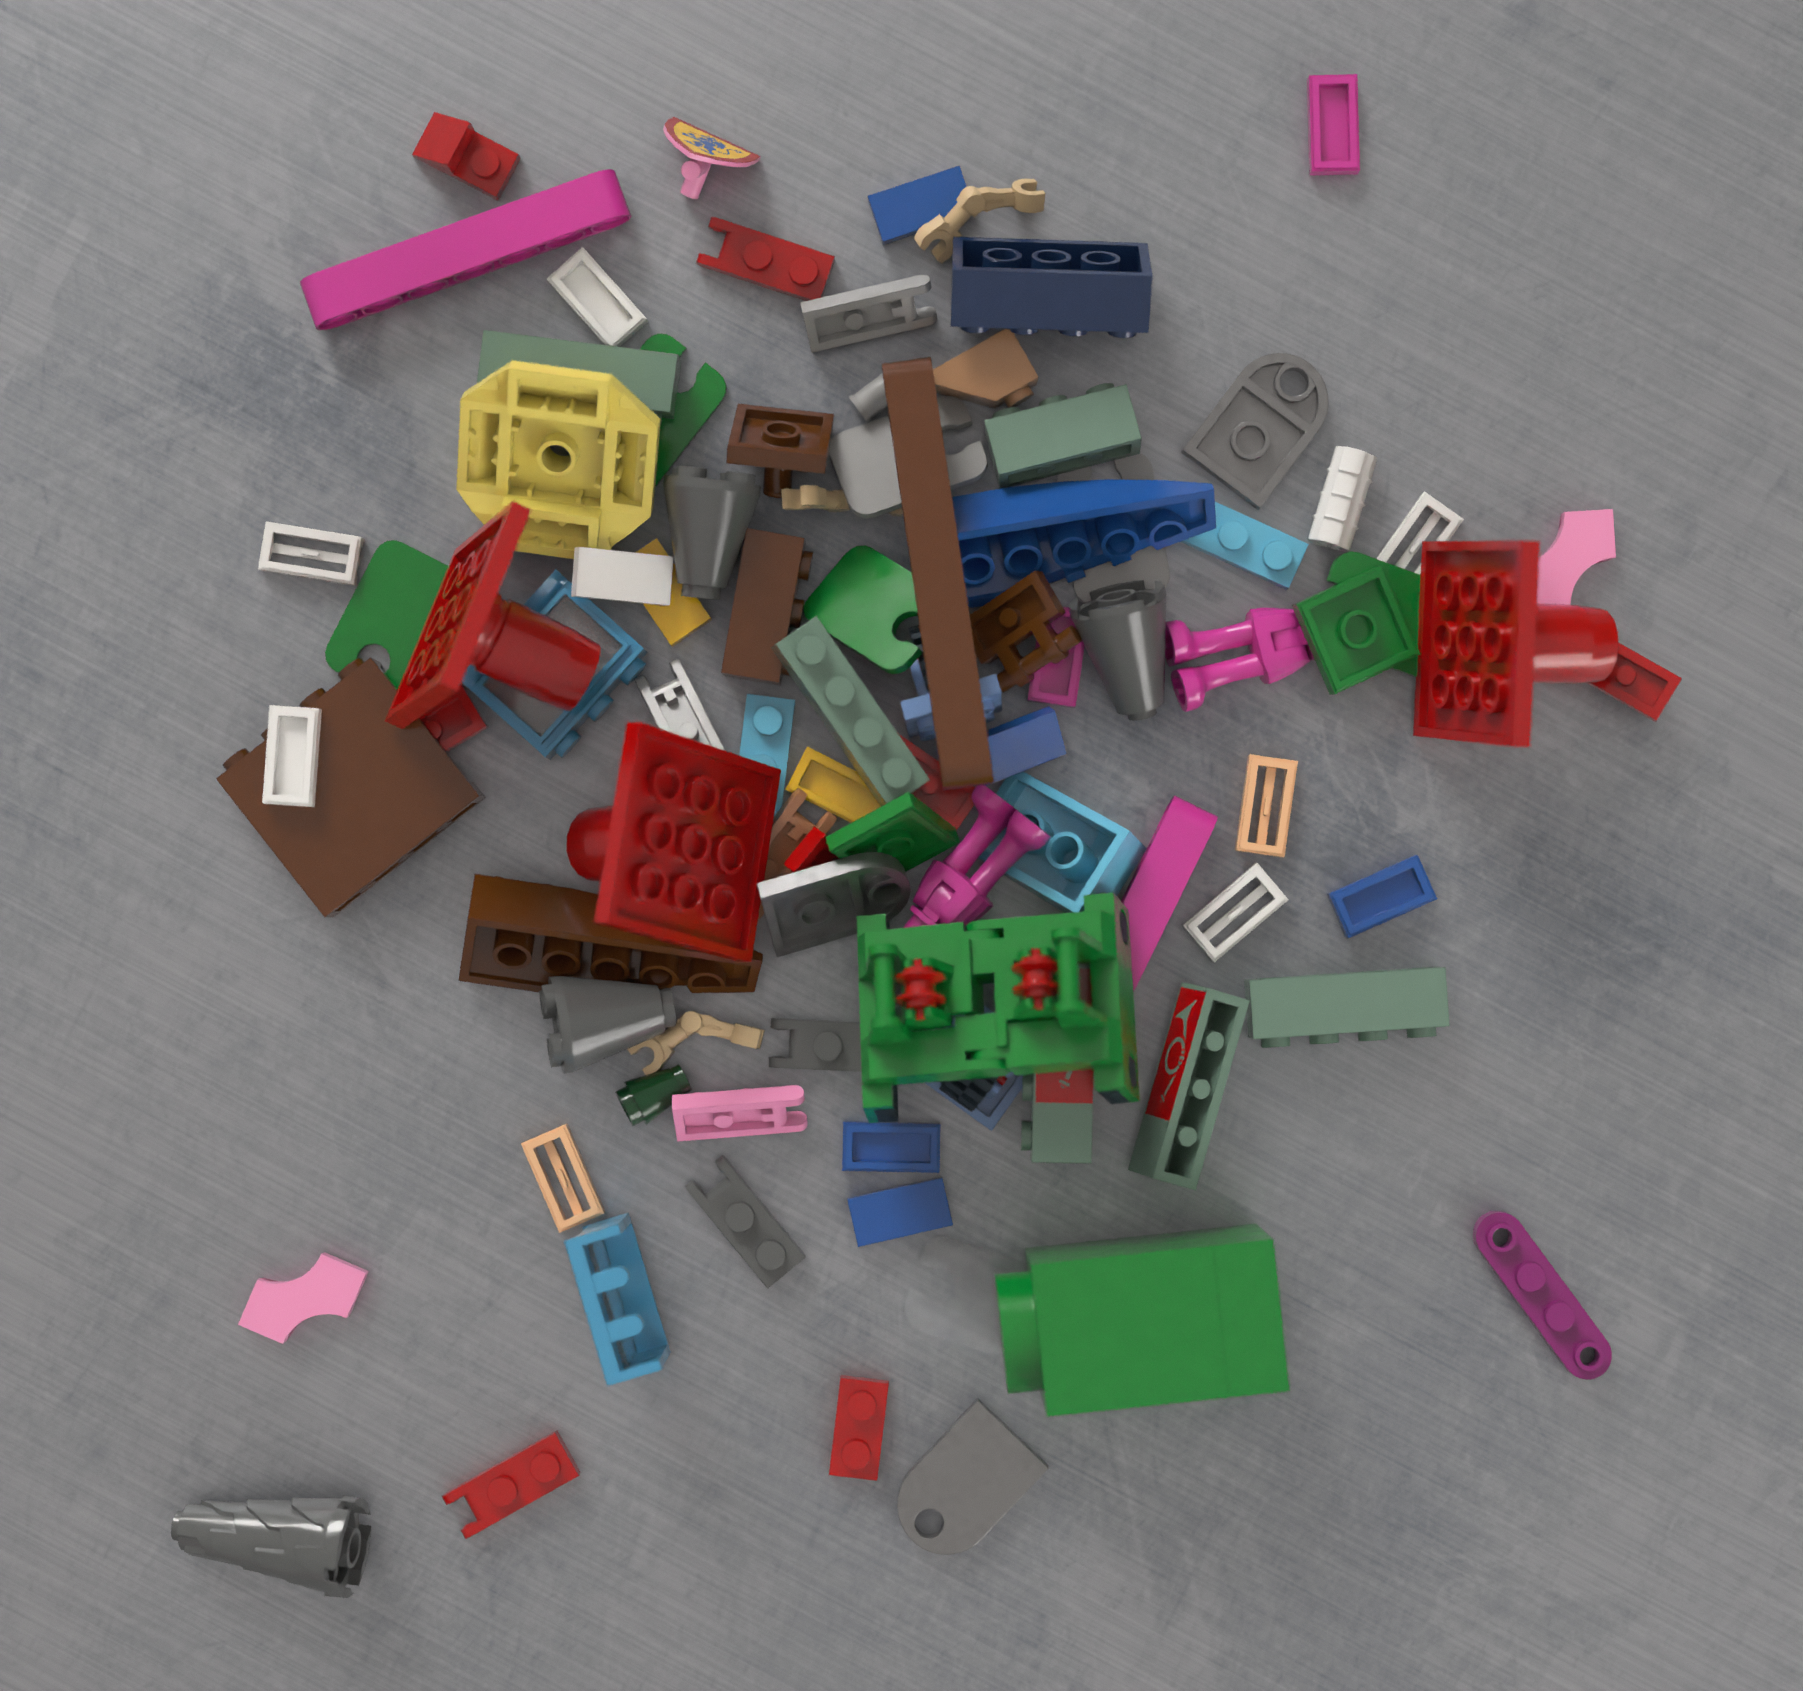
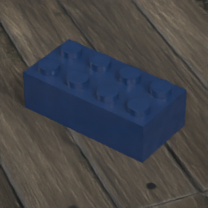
[951,237,1153,338]

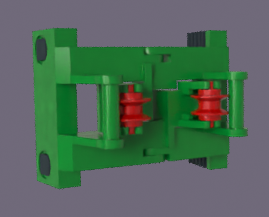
[857,892,1140,1123]

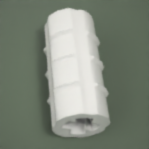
[1307,446,1378,552]

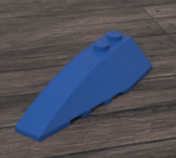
[952,479,1217,608]

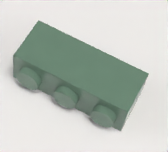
[984,383,1142,489]

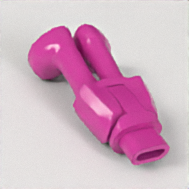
[1165,608,1315,712]
[903,785,1051,929]

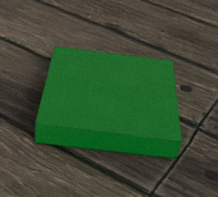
[1292,565,1420,695]
[826,792,960,872]

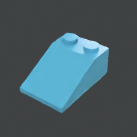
[978,772,1147,913]

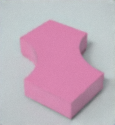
[1537,509,1616,605]
[238,1252,369,1344]

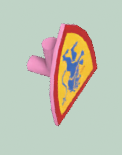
[663,116,761,199]

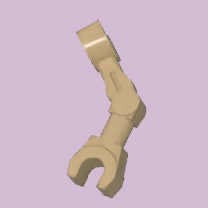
[914,178,1046,263]
[781,485,903,517]
[627,1011,765,1075]

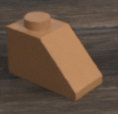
[933,328,1039,409]

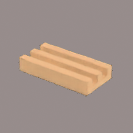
[1235,754,1298,858]
[521,1123,605,1233]

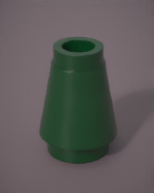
[615,1064,692,1126]

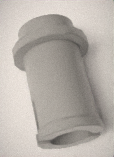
[849,373,887,422]

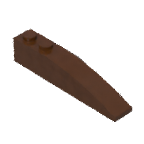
[458,874,763,993]

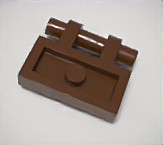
[970,571,1082,693]

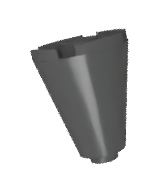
[1068,580,1166,721]

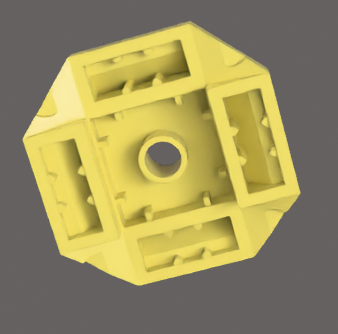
[456,360,661,559]

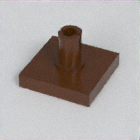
[726,404,834,498]

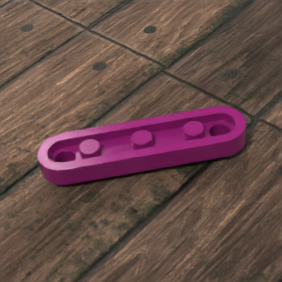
[1473,1211,1612,1380]

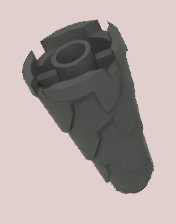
[171,1495,371,1598]

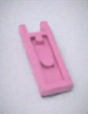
[672,1085,808,1142]

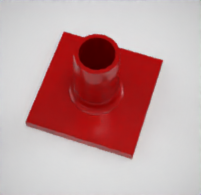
[385,501,601,729]
[1413,540,1619,747]
[566,722,781,962]

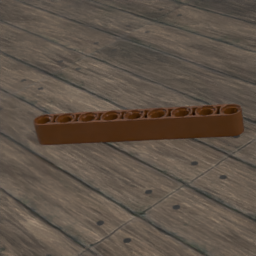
[882,357,994,790]

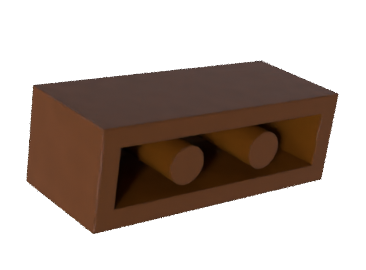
[721,528,813,686]

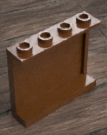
[216,657,486,918]

